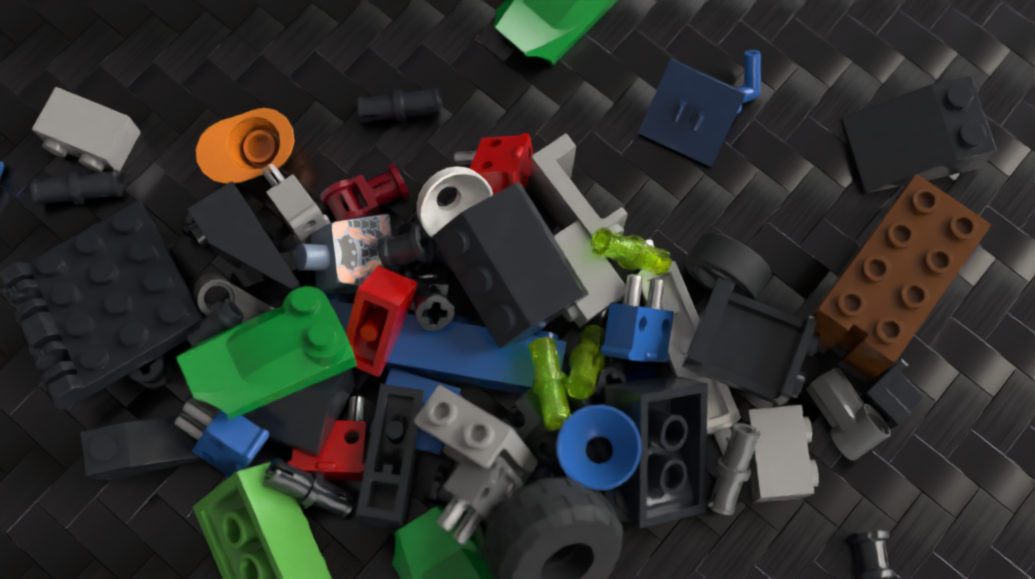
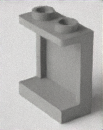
[529,134,628,257]
[415,384,539,494]

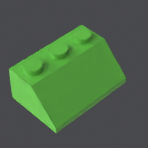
[193,462,332,579]

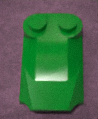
[493,0,618,66]
[176,286,357,420]
[392,505,493,579]

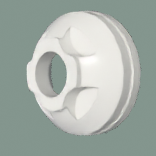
[417,167,493,238]

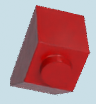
[346,266,418,377]

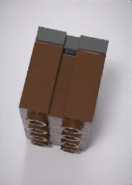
[810,174,992,384]

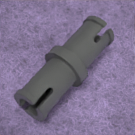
[707,423,761,515]

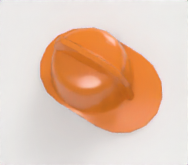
[196,108,294,184]

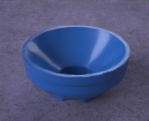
[557,405,642,490]

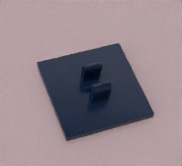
[638,59,746,167]

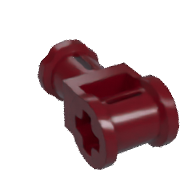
[320,163,410,221]

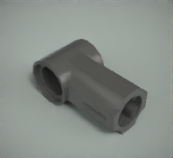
[193,273,276,323]
[806,368,891,461]

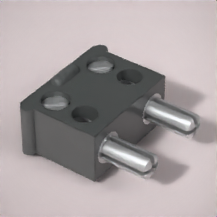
[437,455,523,544]

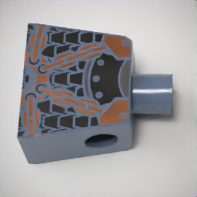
[294,214,397,299]

